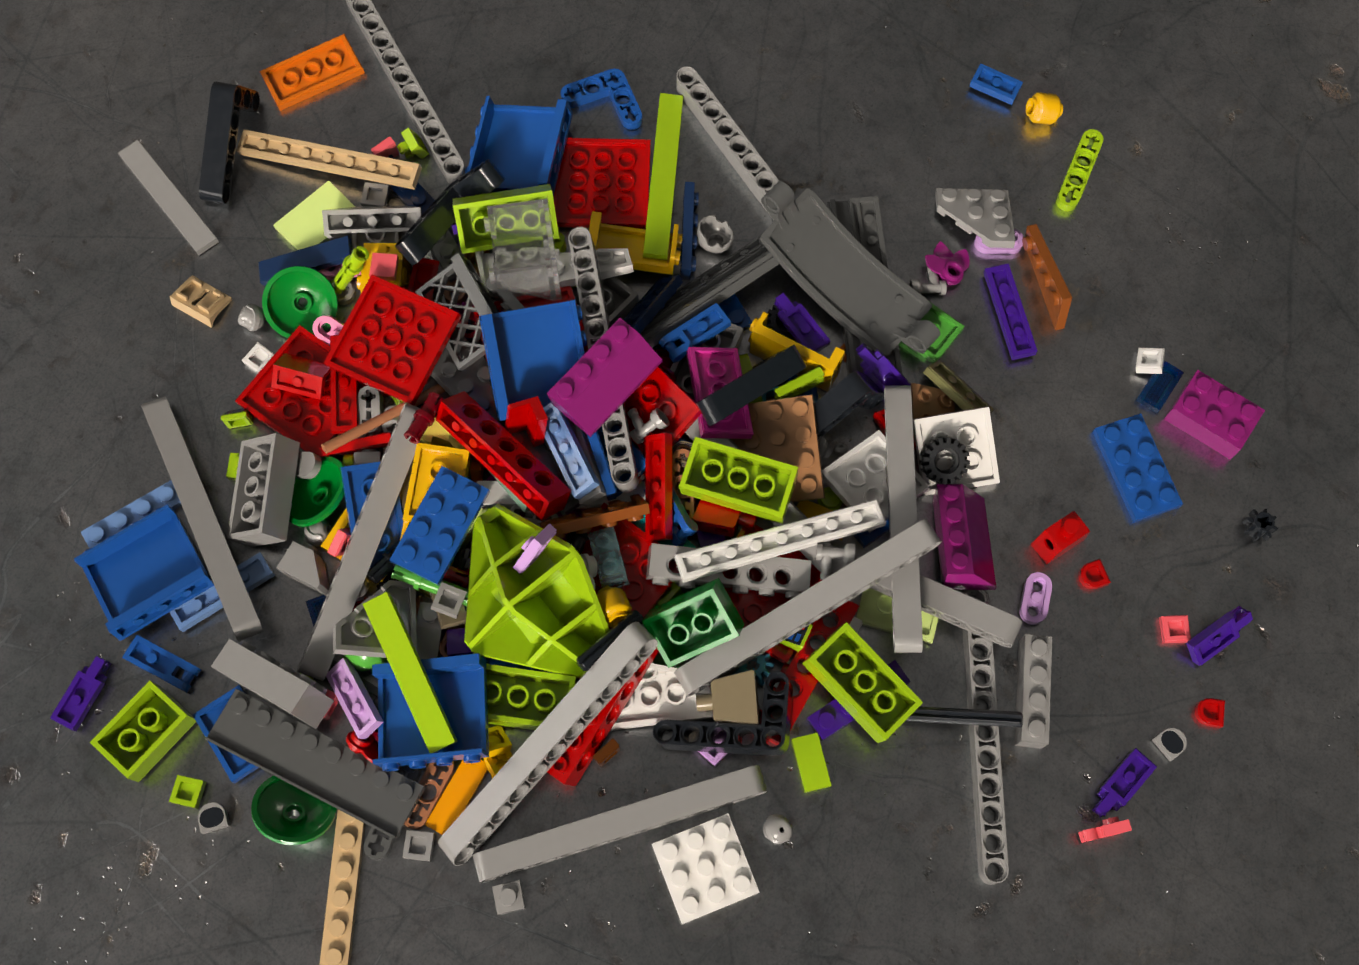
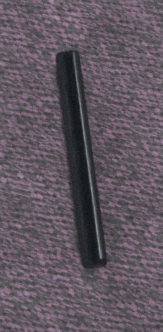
[906,706,1023,728]

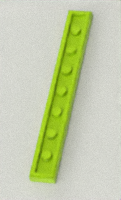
[643,93,683,260]

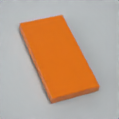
[260,34,365,111]

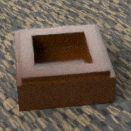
[593,738,620,767]

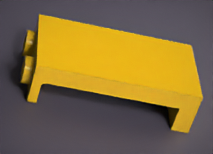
[589,211,683,275]
[748,312,845,392]

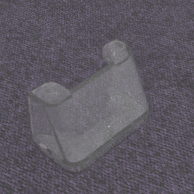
[483,198,562,300]

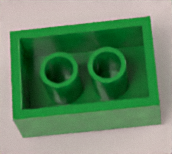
[642,578,745,668]

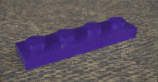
[983,263,1038,360]
[807,660,911,741]

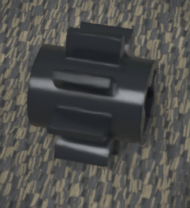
[1242,509,1278,541]

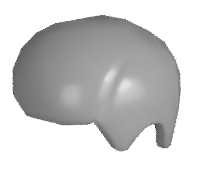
[697,215,734,253]

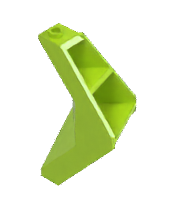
[464,504,610,679]

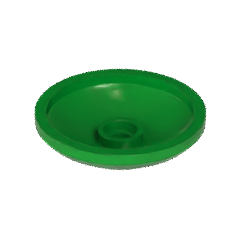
[262,266,338,338]
[289,457,344,527]
[251,776,337,845]

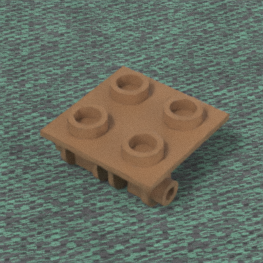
[911,383,955,433]

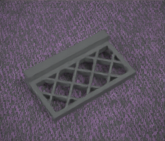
[415,253,500,371]

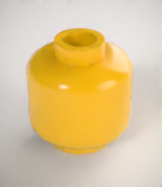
[1026,92,1063,125]
[597,586,632,628]

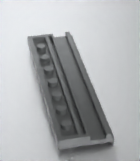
[827,196,902,375]
[641,236,779,348]
[205,689,426,839]

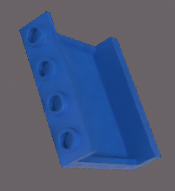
[465,96,573,196]
[479,300,587,421]
[74,504,214,641]
[372,653,489,771]

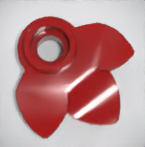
[346,730,378,763]

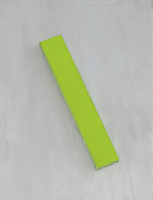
[363,592,458,753]

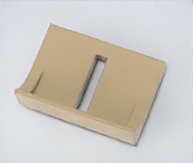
[170,275,232,328]

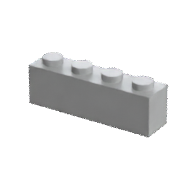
[1015,634,1052,749]

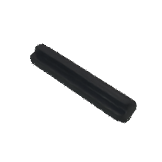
[576,610,643,671]

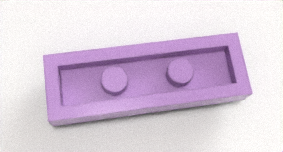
[326,658,384,740]

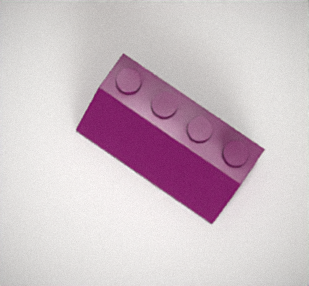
[547,318,663,437]
[933,484,997,590]

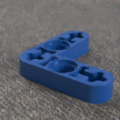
[560,68,643,131]

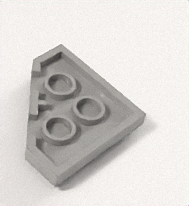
[935,188,1015,248]
[333,580,417,658]

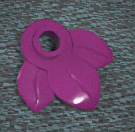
[925,241,970,285]

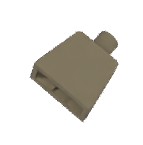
[696,670,760,725]

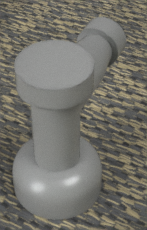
[909,267,947,295]
[627,408,670,445]
[816,543,855,580]

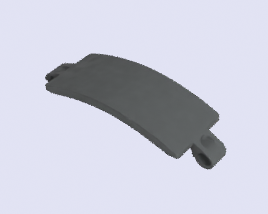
[760,181,941,356]

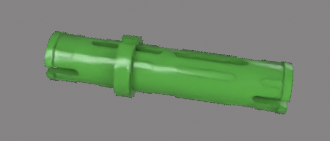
[391,565,468,607]

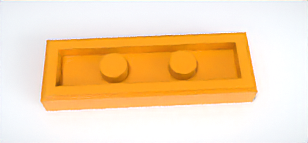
[425,760,488,835]

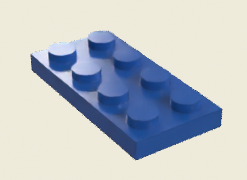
[1092,413,1183,523]
[340,461,404,569]
[390,466,490,586]

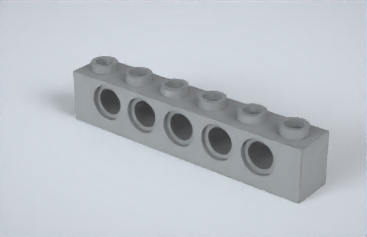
[646,543,811,599]

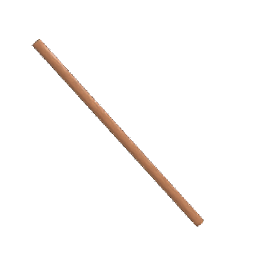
[321,384,445,454]

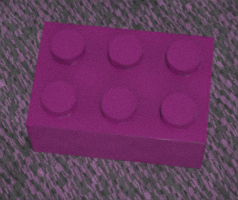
[1164,370,1265,460]

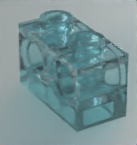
[588,526,629,588]

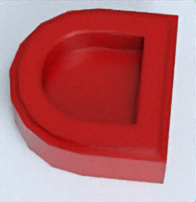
[1078,559,1111,589]
[1194,698,1225,728]

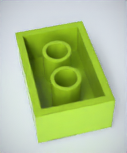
[90,680,196,782]

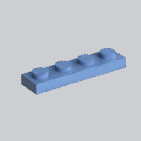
[544,402,600,500]
[81,480,182,549]
[170,552,275,632]

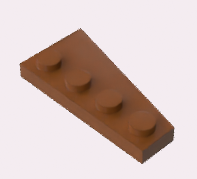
[1022,224,1072,330]
[539,494,650,539]

